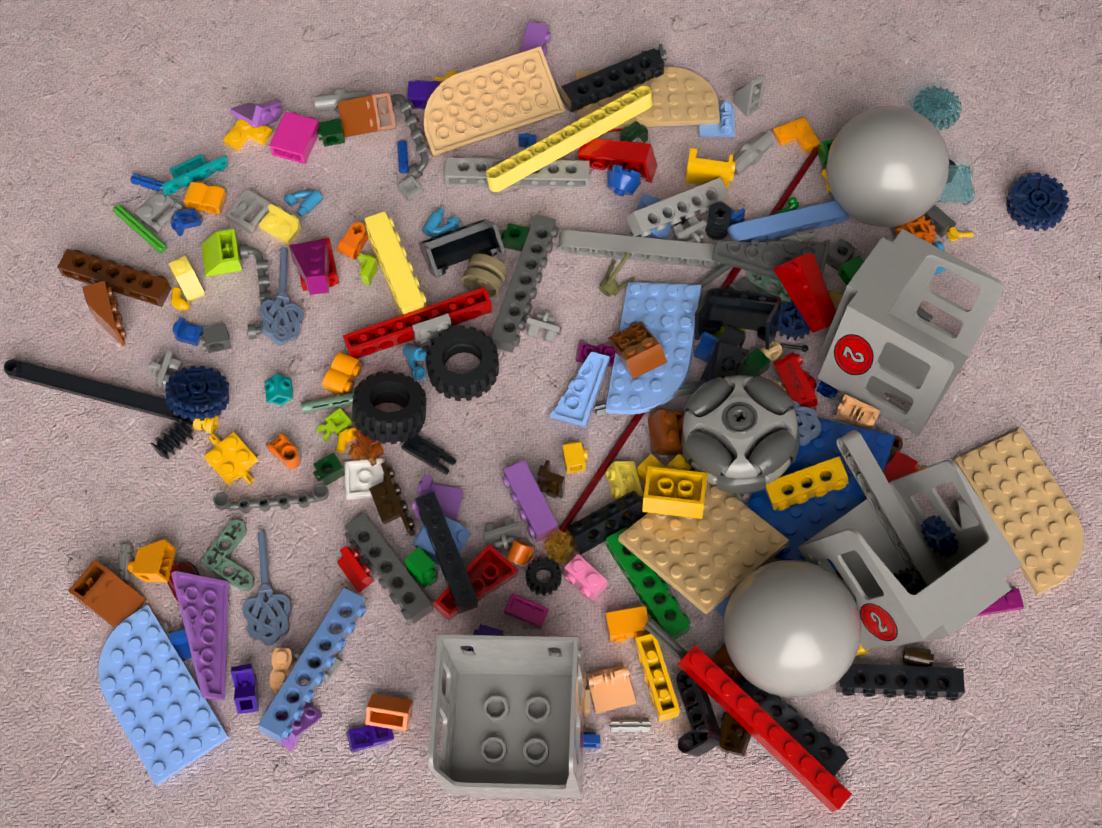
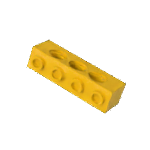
[765,456,849,511]
[635,634,680,722]

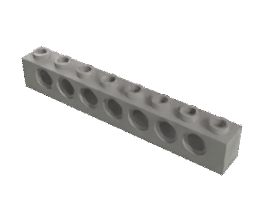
[445,157,589,189]

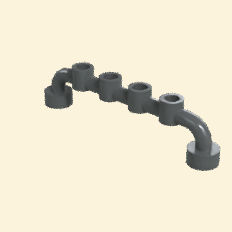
[390,94,431,179]
[240,244,274,339]
[213,483,329,513]

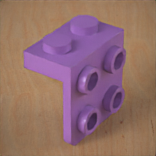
[230,99,282,127]
[412,474,463,521]
[265,697,322,751]

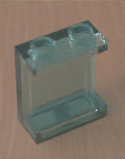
[936,165,975,205]

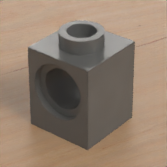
[826,239,856,271]
[201,324,231,353]

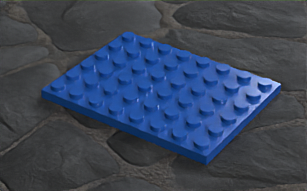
[747,418,895,575]

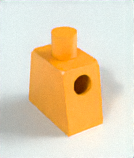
[128,539,176,583]

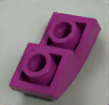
[576,342,615,367]

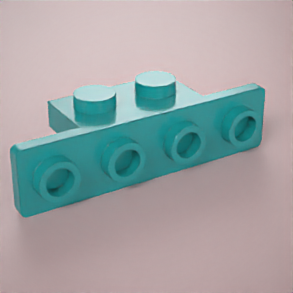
[162,154,228,196]

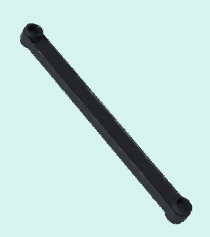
[4,359,193,425]

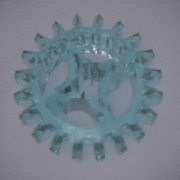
[913,85,962,131]

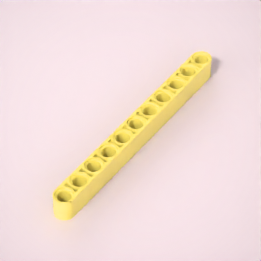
[486,86,653,192]

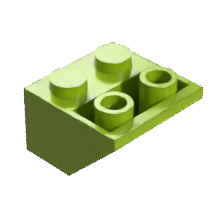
[201,229,242,277]

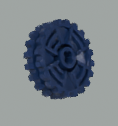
[1006,172,1069,231]
[165,366,229,421]

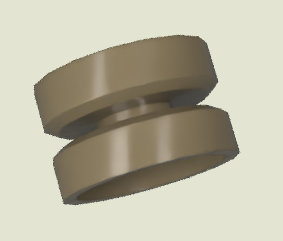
[461,254,508,298]

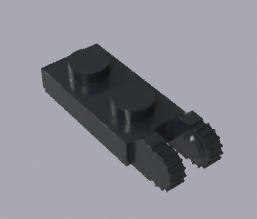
[401,435,456,475]

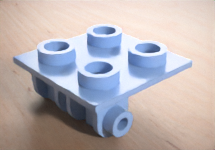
[699,101,735,138]

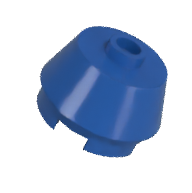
[607,165,641,196]

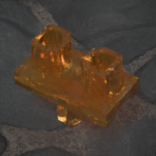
[349,430,384,466]

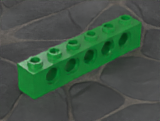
[605,527,691,640]

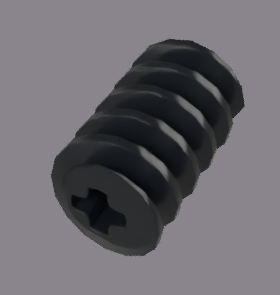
[706,202,732,240]
[150,418,194,460]

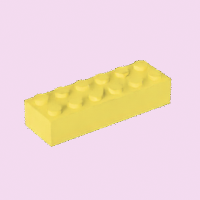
[364,211,427,315]

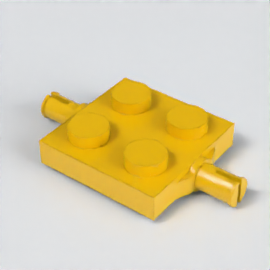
[203,432,259,486]

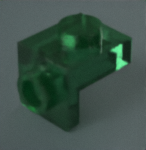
[620,121,648,143]

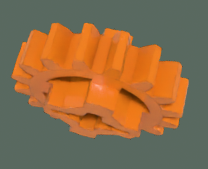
[895,216,936,244]

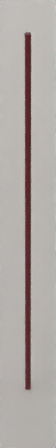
[559,148,818,533]

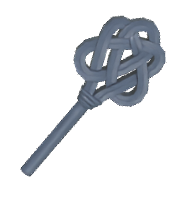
[259,248,304,345]
[793,401,822,446]
[242,531,292,646]

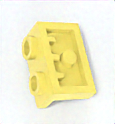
[258,204,301,245]
[606,461,644,501]

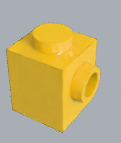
[562,441,588,474]

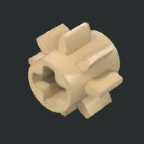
[759,341,783,363]

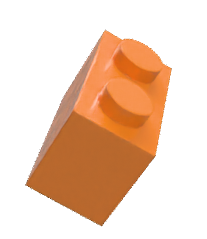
[365,694,413,731]

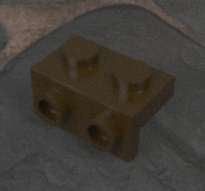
[537,460,565,498]
[717,711,752,757]

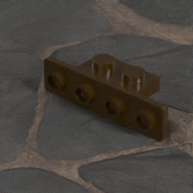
[369,462,416,536]

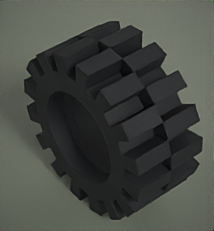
[526,557,562,596]
[893,568,926,595]

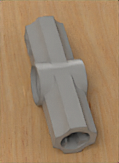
[314,89,367,112]
[732,132,775,176]

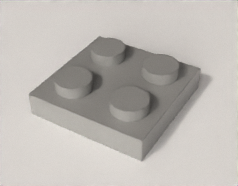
[412,314,451,347]

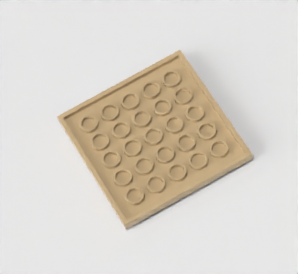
[618,481,789,614]

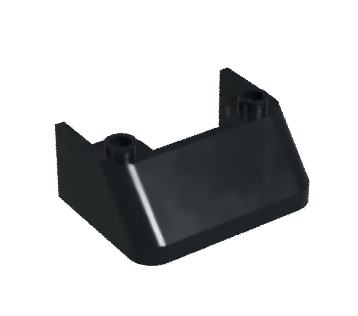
[419,219,505,278]
[695,288,781,350]

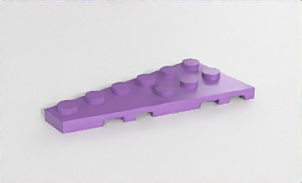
[171,571,229,701]

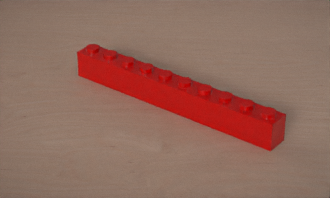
[677,645,852,812]

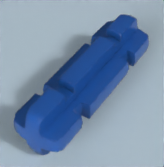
[397,140,409,173]
[131,173,164,192]

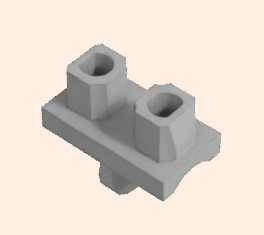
[673,216,707,243]
[526,310,562,343]
[147,351,181,390]
[483,518,521,551]

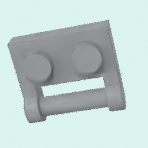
[225,189,271,234]
[135,190,184,233]

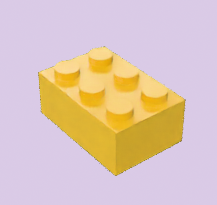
[642,466,707,519]

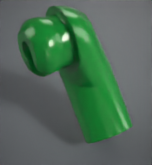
[776,197,799,214]

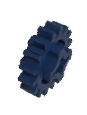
[777,301,810,341]
[921,515,959,558]

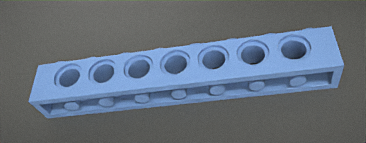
[258,588,367,743]

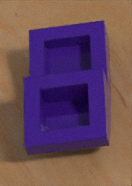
[346,725,394,752]

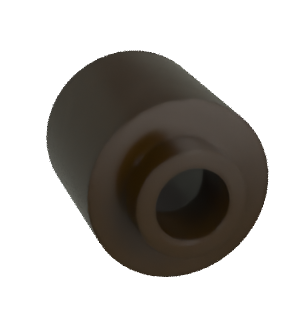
[902,646,934,667]

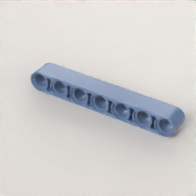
[727,200,850,242]

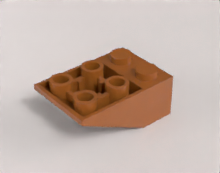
[338,92,396,137]
[82,281,127,346]
[608,322,667,379]
[648,409,685,456]
[68,560,146,628]

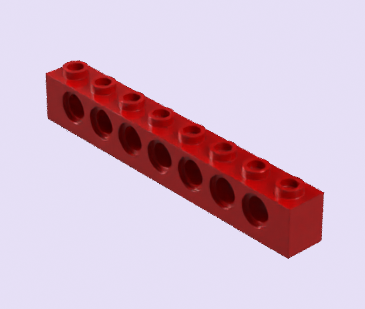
[343,287,492,359]

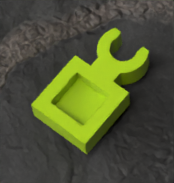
[316,408,352,441]

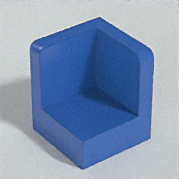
[694,332,720,363]
[169,629,192,661]

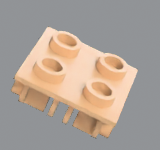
[835,394,880,430]
[586,664,636,714]

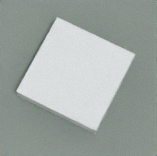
[344,458,385,500]

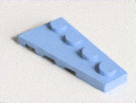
[549,352,610,428]

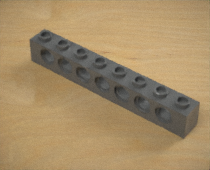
[491,214,559,353]

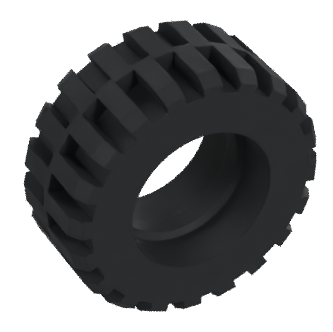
[426,326,499,401]
[352,371,427,444]

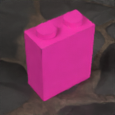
[269,111,320,164]

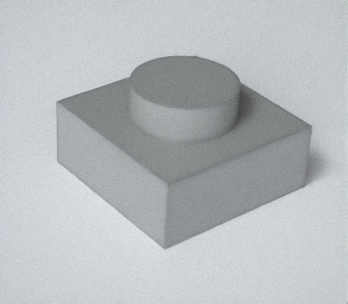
[397,176,423,201]

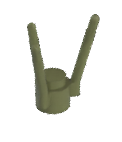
[599,253,635,297]

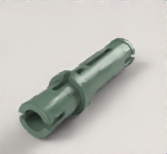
[301,392,354,414]

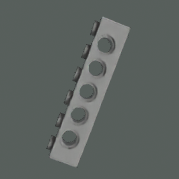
[626,177,729,237]

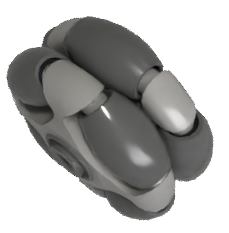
[681,375,800,494]

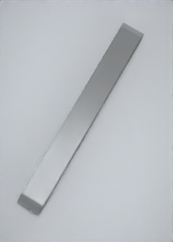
[558,230,721,269]
[836,430,941,586]

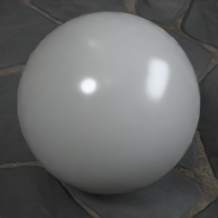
[826,106,949,227]
[723,560,861,698]

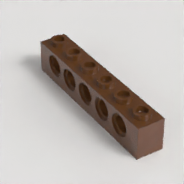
[57,249,171,307]

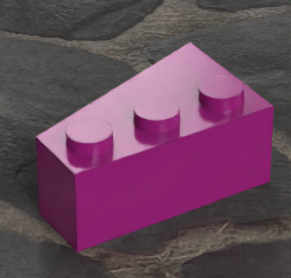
[289,240,330,295]

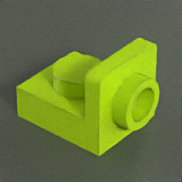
[358,253,378,286]

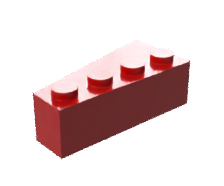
[577,138,658,183]
[773,252,836,333]
[434,544,519,620]

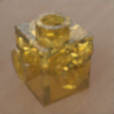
[545,532,575,563]

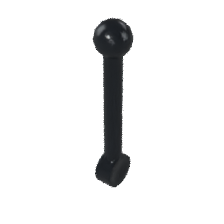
[780,344,809,352]

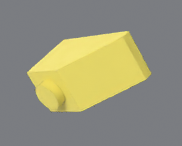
[169,256,205,302]

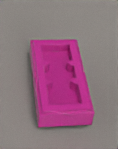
[504,594,549,628]

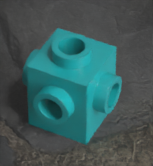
[264,374,293,406]

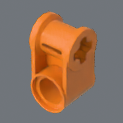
[337,222,368,259]
[265,432,301,469]
[506,539,535,565]

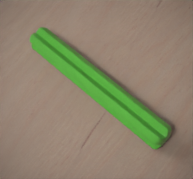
[113,204,167,253]

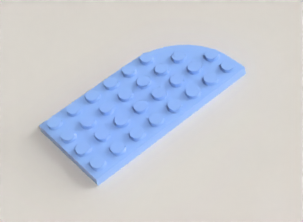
[605,282,702,414]
[98,605,229,786]

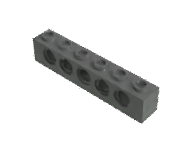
[344,513,433,624]

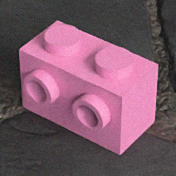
[564,554,607,601]

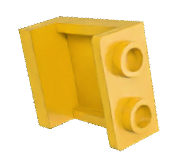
[685,148,736,189]

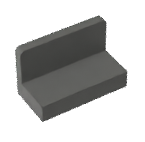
[920,205,956,238]

